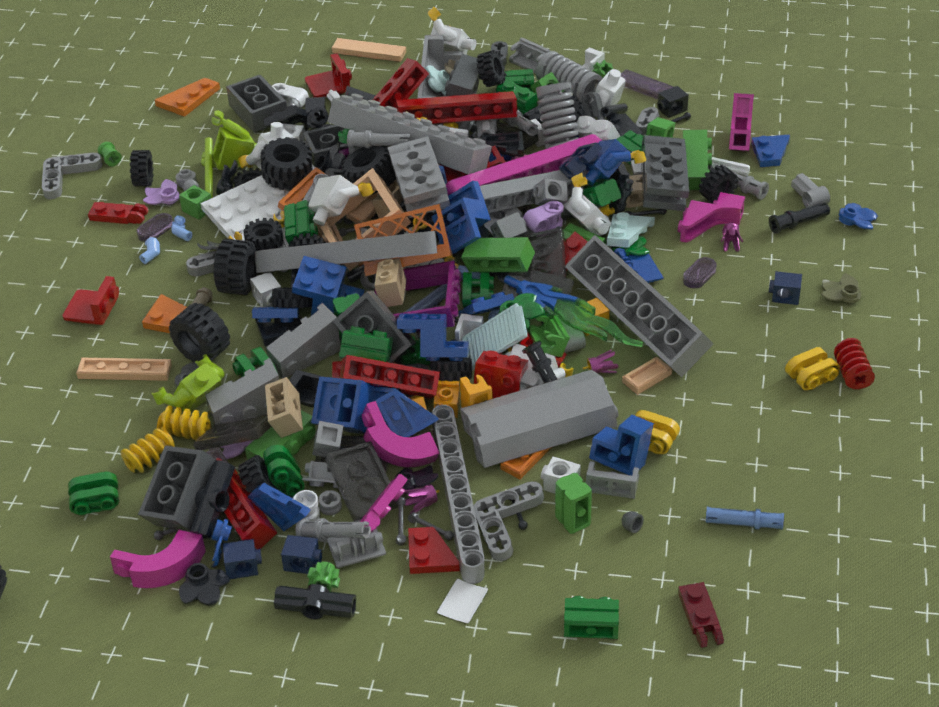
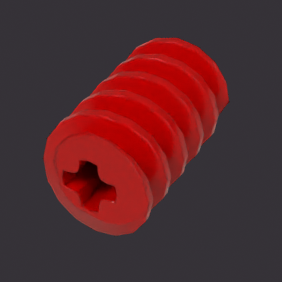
[834,338,875,390]

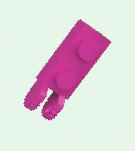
[360,474,408,532]

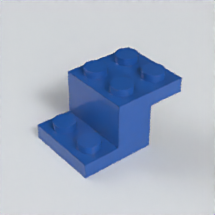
[432,181,491,255]
[292,256,365,316]
[397,313,469,361]
[311,376,400,434]

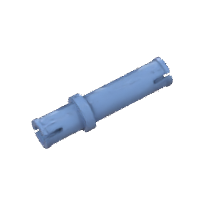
[706,507,784,530]

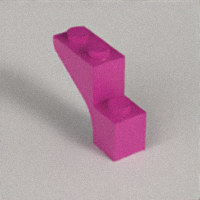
[678,192,745,242]

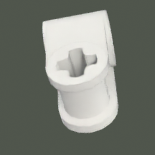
[272,83,309,108]

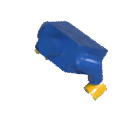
[584,139,646,186]

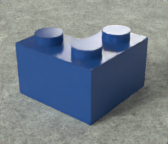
[589,415,654,476]

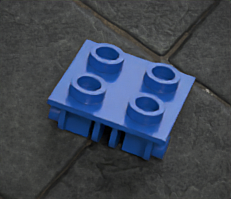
[614,248,664,283]

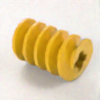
[157,405,211,442]
[120,427,175,473]

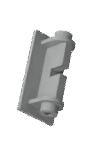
[302,461,356,489]

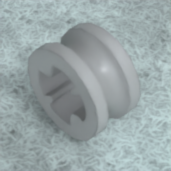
[319,490,342,515]

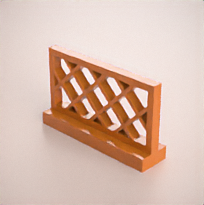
[354,204,452,276]

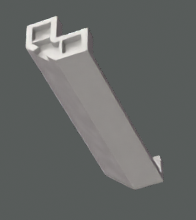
[417,35,463,126]
[460,370,619,468]

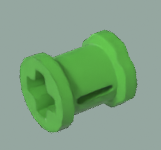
[97,142,122,166]

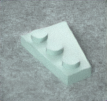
[607,212,655,248]

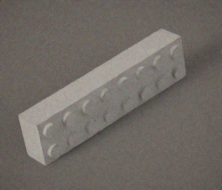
[328,94,492,174]
[565,235,713,377]

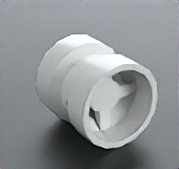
[293,490,320,521]

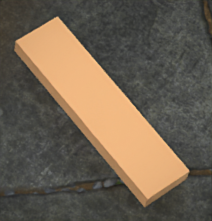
[332,38,406,62]
[76,358,172,381]

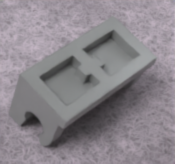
[509,38,550,74]
[586,461,639,499]

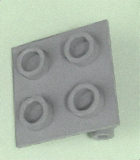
[327,520,387,568]

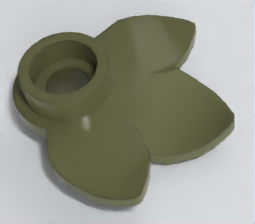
[821,273,861,303]

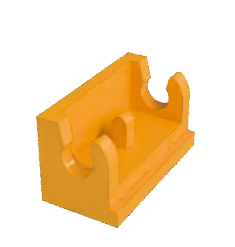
[460,375,492,408]

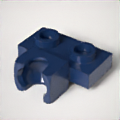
[559,142,602,179]

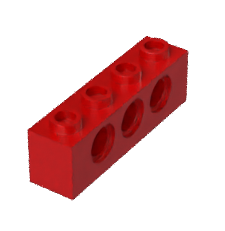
[372,58,429,108]
[339,355,440,399]
[216,458,277,549]

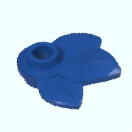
[839,203,878,229]
[211,519,232,568]

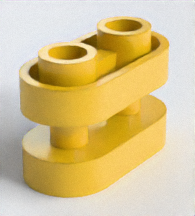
[785,347,840,390]
[635,410,680,454]

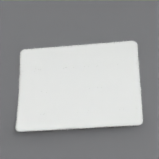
[437,579,488,623]

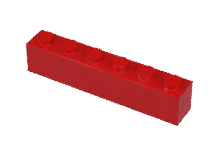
[396,91,517,124]

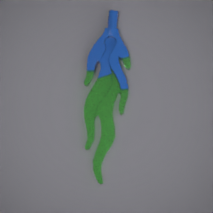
[504,275,643,347]

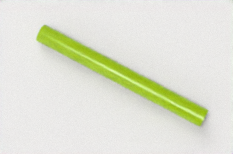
[205,137,213,198]

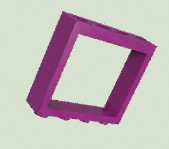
[374,260,462,332]

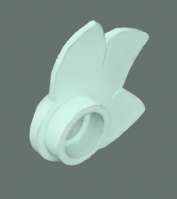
[426,65,450,96]

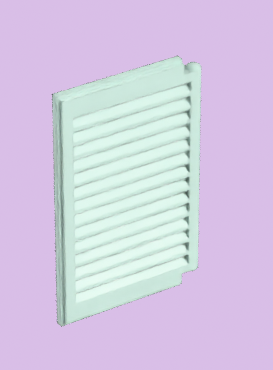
[462,303,528,371]

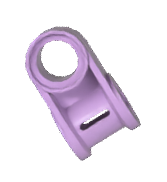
[523,201,564,236]

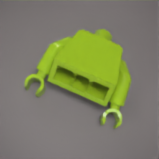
[201,110,257,170]
[151,354,224,412]

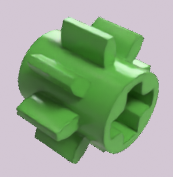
[592,60,613,78]
[307,562,340,592]

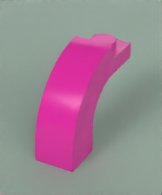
[729,93,754,151]
[362,401,439,467]
[110,530,206,588]

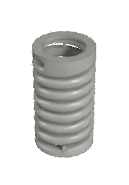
[536,51,603,103]
[536,82,579,149]

